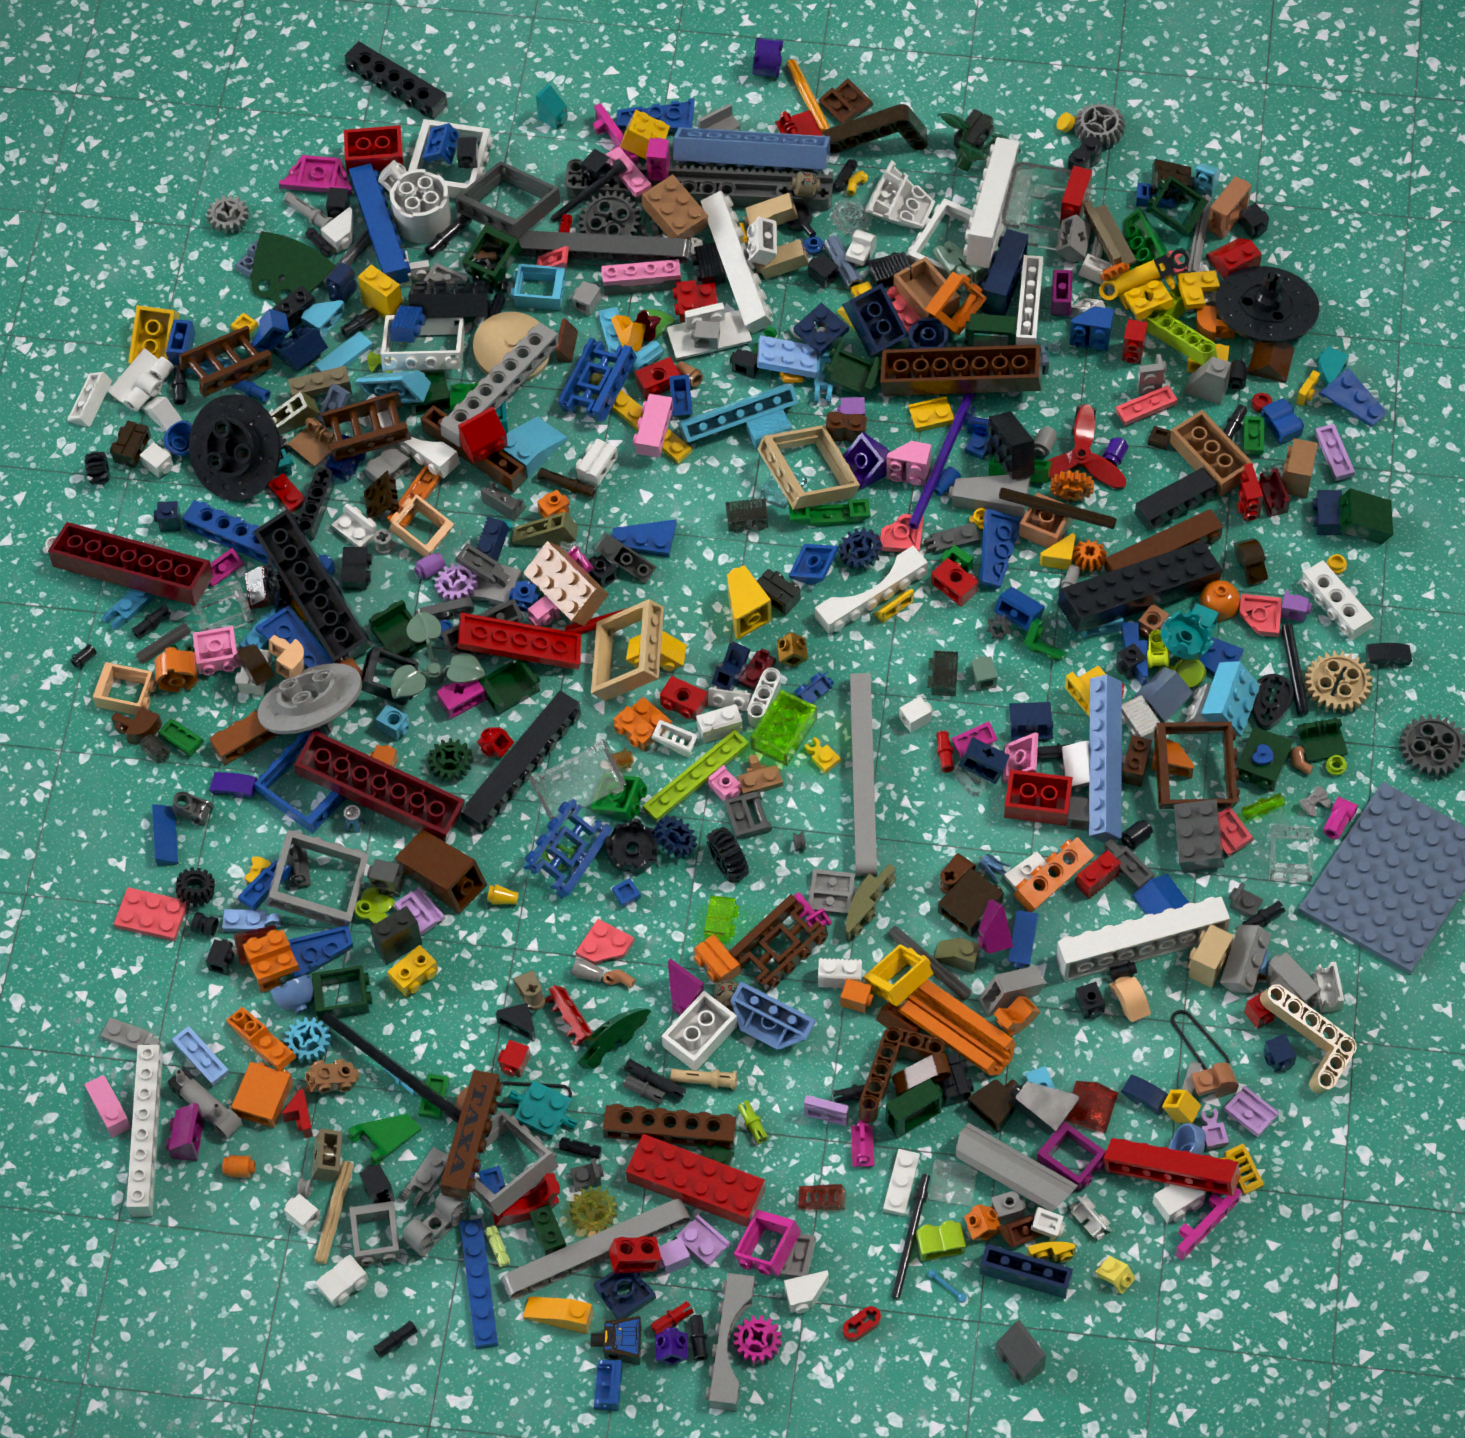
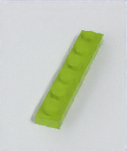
[643,729,749,822]

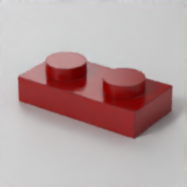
[268,473,305,513]

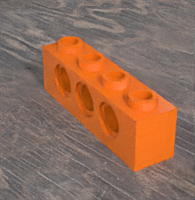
[1013,837,1095,913]

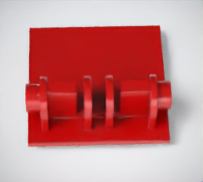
[775,110,823,136]

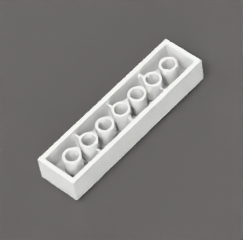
[963,137,1019,268]
[1056,897,1230,982]

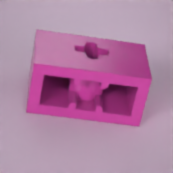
[646,138,670,181]
[437,680,486,720]

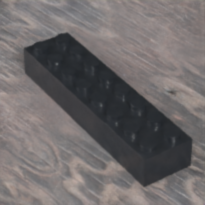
[253,509,374,664]
[1057,541,1223,634]

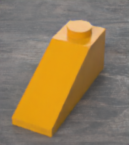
[523,1297,594,1334]

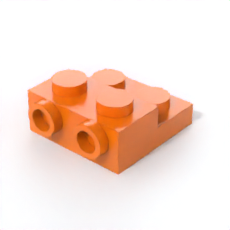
[613,697,672,751]
[243,930,299,985]

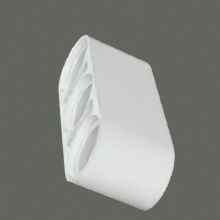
[747,668,781,728]

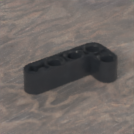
[293,467,334,542]

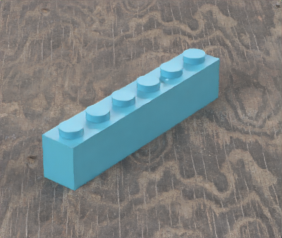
[677,383,798,442]

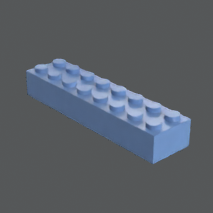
[673,127,830,172]

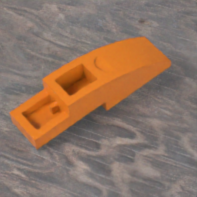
[226,1007,296,1071]

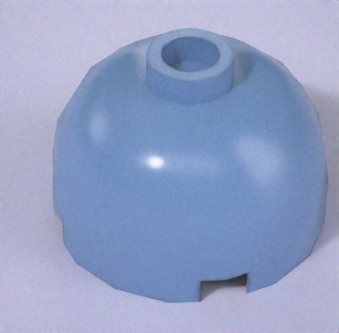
[270,975,314,1013]

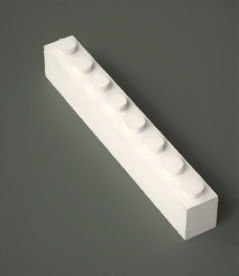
[701,191,773,334]

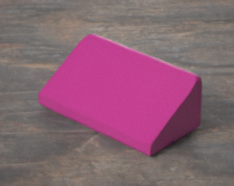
[209,548,244,587]

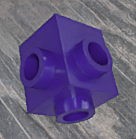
[655,1327,688,1365]

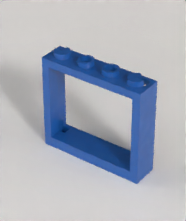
[254,729,347,834]

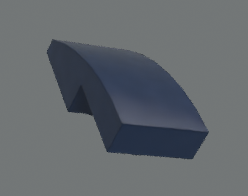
[1120,1075,1168,1116]

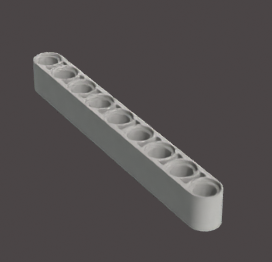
[501,1199,691,1300]

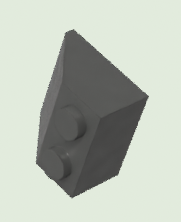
[995,1320,1046,1385]

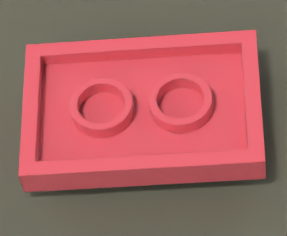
[114,887,188,941]

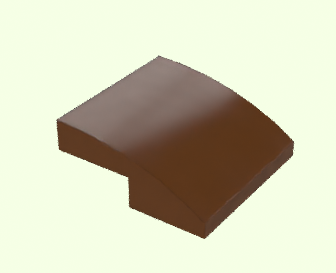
[818,78,874,124]

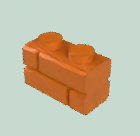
[693,934,741,983]

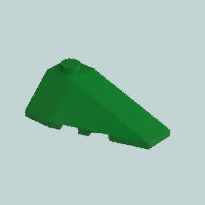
[1125,208,1170,270]

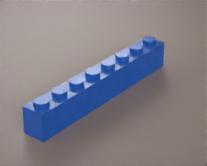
[349,163,411,284]

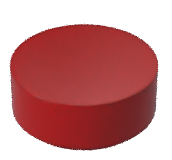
[1252,393,1272,413]

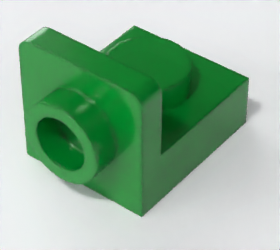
[941,545,973,573]

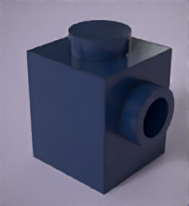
[154,501,181,532]
[1264,1034,1296,1072]

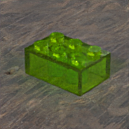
[750,689,817,766]

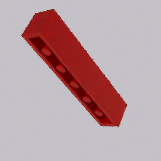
[1103,1138,1241,1196]

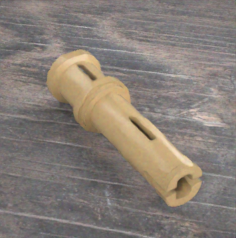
[671,1069,738,1090]

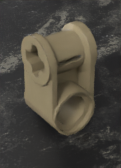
[513,970,546,1010]

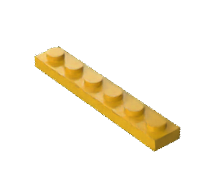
[595,390,692,464]

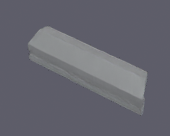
[956,1123,1078,1211]

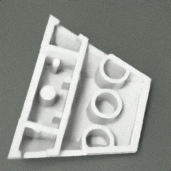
[864,160,935,229]

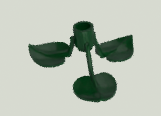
[937,113,1021,171]

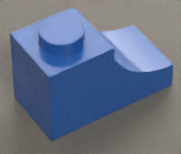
[251,309,289,352]

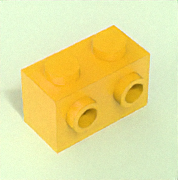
[387,945,438,997]

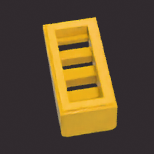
[1224,1144,1264,1195]

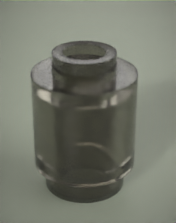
[140,734,170,764]

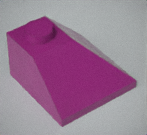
[978,899,1013,954]
[668,958,704,1016]

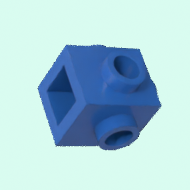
[509,581,540,612]

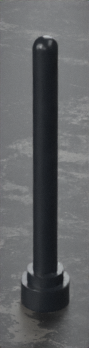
[550,158,628,222]

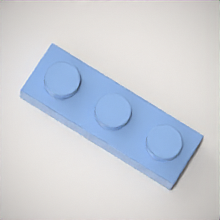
[172,1026,229,1087]

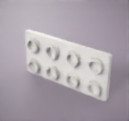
[667,302,752,360]

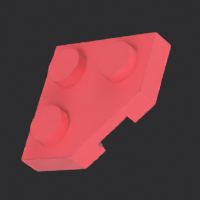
[880,514,924,553]
[1239,594,1282,637]
[576,919,635,965]

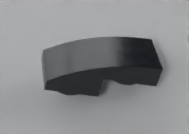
[1365,643,1412,667]

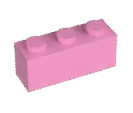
[633,394,673,458]

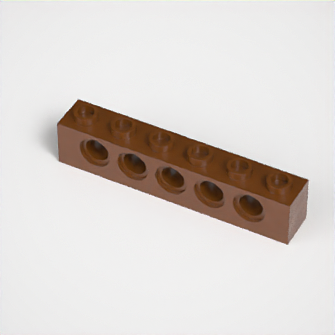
[603,1104,737,1150]

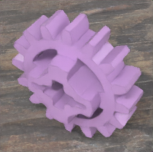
[434,563,479,602]

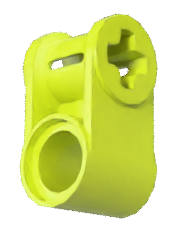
[1147,630,1170,668]

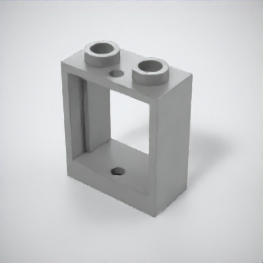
[1266,952,1321,1011]
[349,1201,401,1266]

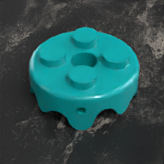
[1160,611,1214,660]

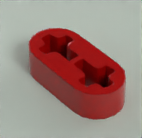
[843,1306,881,1342]

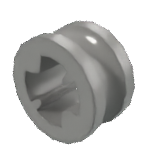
[297,1178,312,1199]

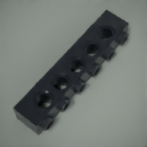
[344,41,448,120]

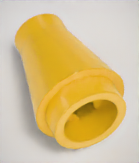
[487,884,519,905]

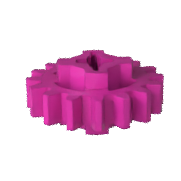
[733,1315,782,1365]

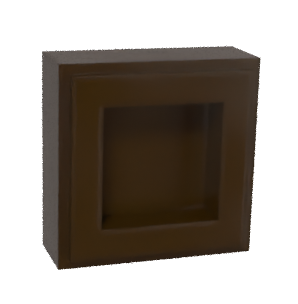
[1147,426,1171,450]

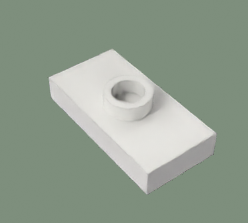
[1004,852,1049,891]

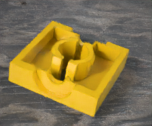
[1124,279,1175,321]

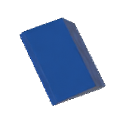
[789,544,839,585]
[1132,874,1189,915]

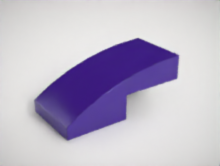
[209,772,258,798]

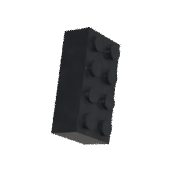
[408,280,491,317]

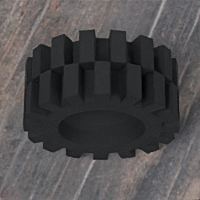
[176,867,215,907]

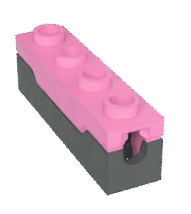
[601,259,681,296]

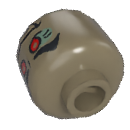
[791,171,820,198]
[713,979,739,1012]

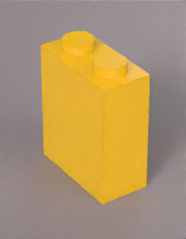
[358,265,403,323]

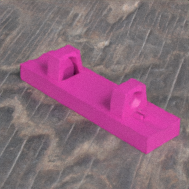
[593,103,639,166]
[1176,1187,1242,1261]

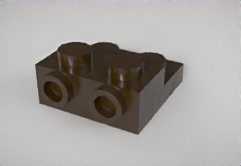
[1152,159,1194,202]

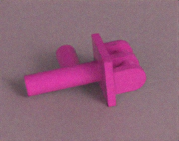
[794,892,832,927]

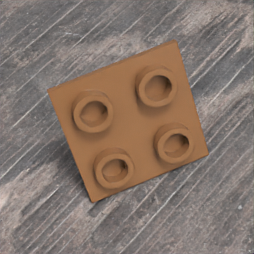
[288,417,335,467]

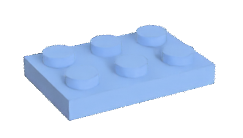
[757,335,817,378]

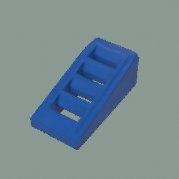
[1136,183,1175,208]

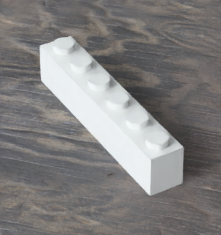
[1016,255,1043,345]

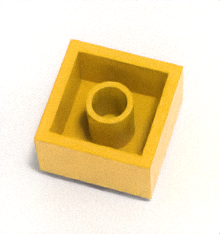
[620,110,670,159]

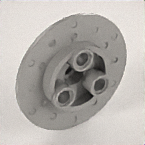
[257,663,362,735]

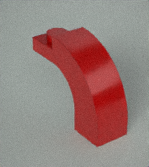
[491,1173,560,1226]

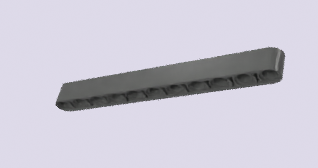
[482,231,692,264]

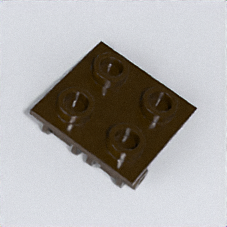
[364,471,400,521]

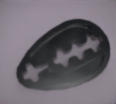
[1252,674,1294,730]

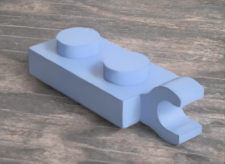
[222,909,282,933]

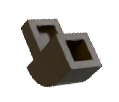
[1233,538,1268,585]
[233,644,275,686]

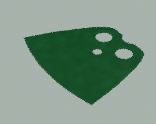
[251,231,335,305]

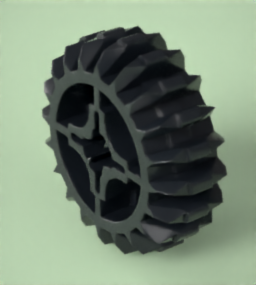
[706,827,749,883]

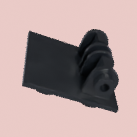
[263,556,291,613]

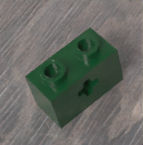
[529,1204,566,1256]

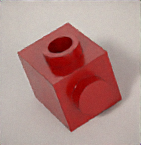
[1244,992,1275,1029]
[498,1040,531,1078]

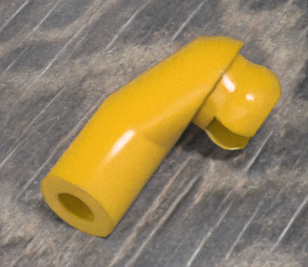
[846,171,868,196]

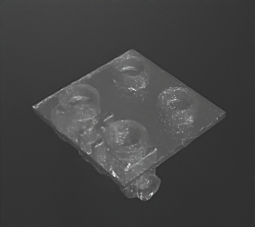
[928,1159,978,1207]

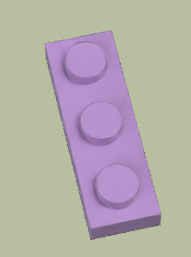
[1315,424,1355,481]

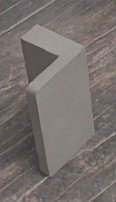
[698,104,741,131]

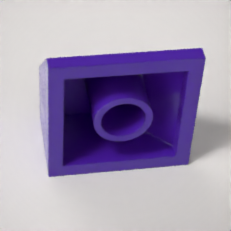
[843,432,890,489]

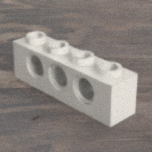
[1301,560,1374,640]

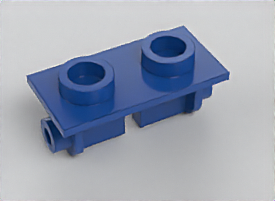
[791,671,834,708]

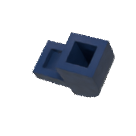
[711,641,751,691]

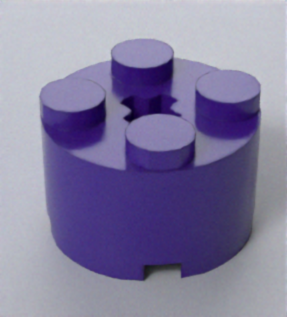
[752,38,783,78]

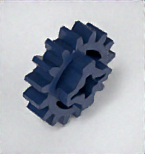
[838,527,883,570]
[653,815,697,859]

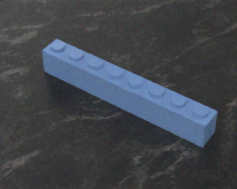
[1089,674,1122,843]

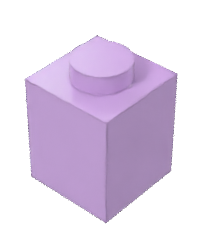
[658,1237,691,1275]

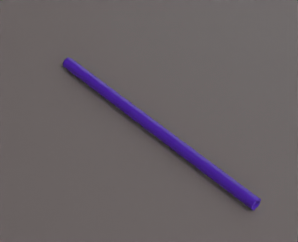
[908,393,976,529]

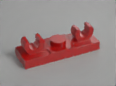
[545,985,593,1046]

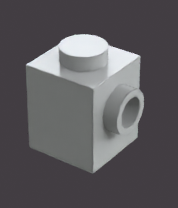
[572,281,601,316]
[991,1191,1026,1225]

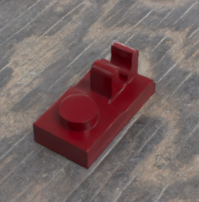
[739,648,776,691]

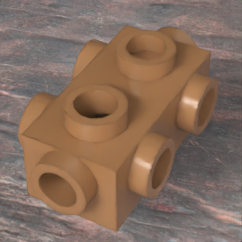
[305,1059,359,1094]

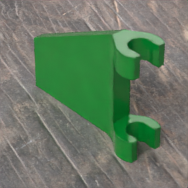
[348,1114,421,1165]

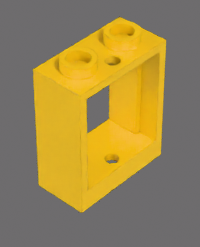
[863,944,934,1007]

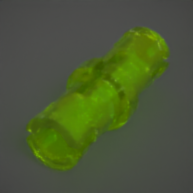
[1242,793,1285,820]

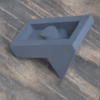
[317,383,351,428]

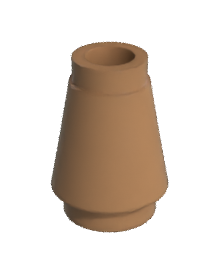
[676,361,703,387]

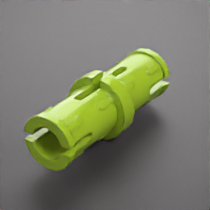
[737,1100,769,1144]

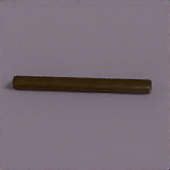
[999,488,1117,529]

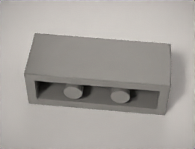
[1220,925,1271,993]

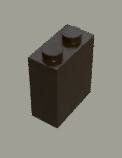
[938,868,1004,937]

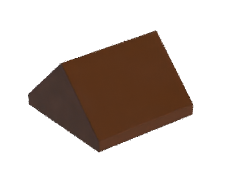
[1248,341,1295,382]

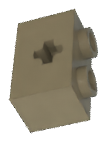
[312,1129,342,1182]

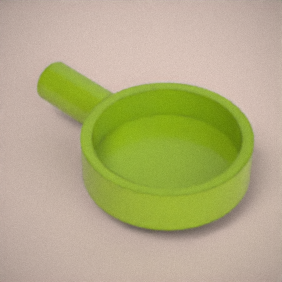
[1159,659,1206,688]

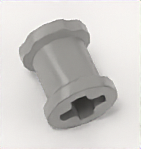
[373,529,393,555]

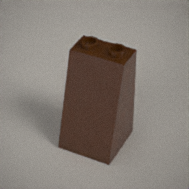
[395,829,487,915]

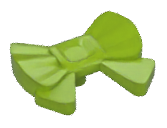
[367,351,393,373]

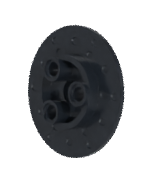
[1215,266,1319,343]
[189,394,281,501]

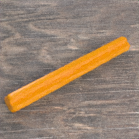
[786,59,830,134]

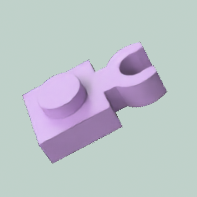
[1201,1109,1229,1150]

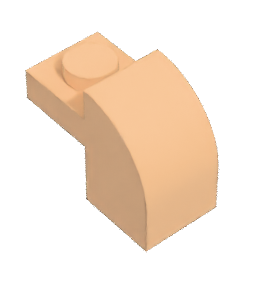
[269,635,304,679]
[1109,976,1151,1022]

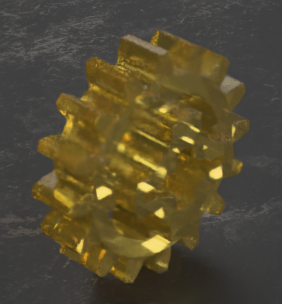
[569,1186,618,1234]

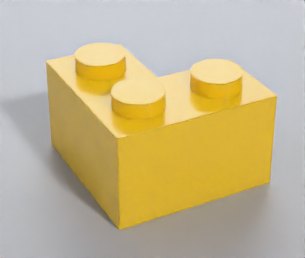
[626,631,687,672]

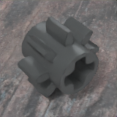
[986,613,1011,640]

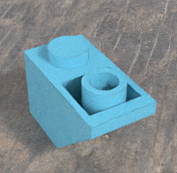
[1194,163,1221,197]

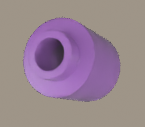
[414,552,446,580]

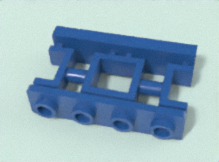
[558,338,637,422]
[523,799,613,898]

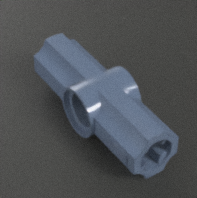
[823,235,863,290]

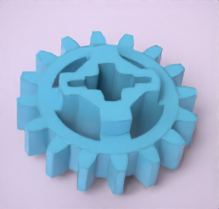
[284,1017,332,1064]

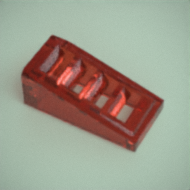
[798,1184,846,1210]

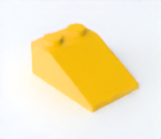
[128,305,180,364]

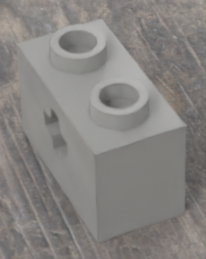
[1056,214,1091,263]

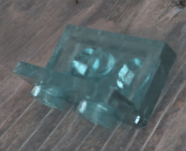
[761,471,808,509]

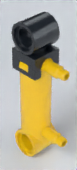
[1099,248,1190,310]

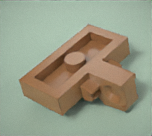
[737,754,783,795]

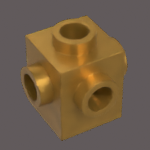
[777,632,808,668]

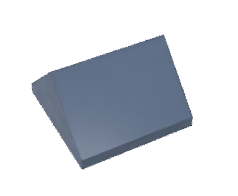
[1135,667,1194,722]

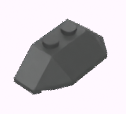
[441,599,523,660]

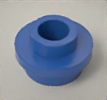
[804,236,823,255]

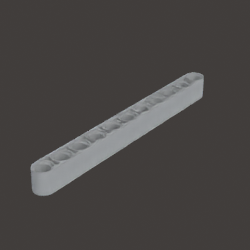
[850,673,877,876]

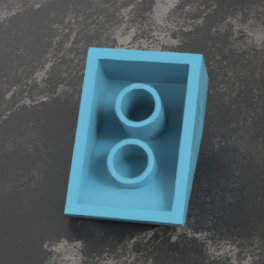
[501,416,567,478]

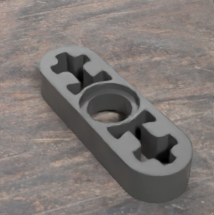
[414,598,474,621]

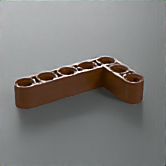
[858,1026,945,1123]

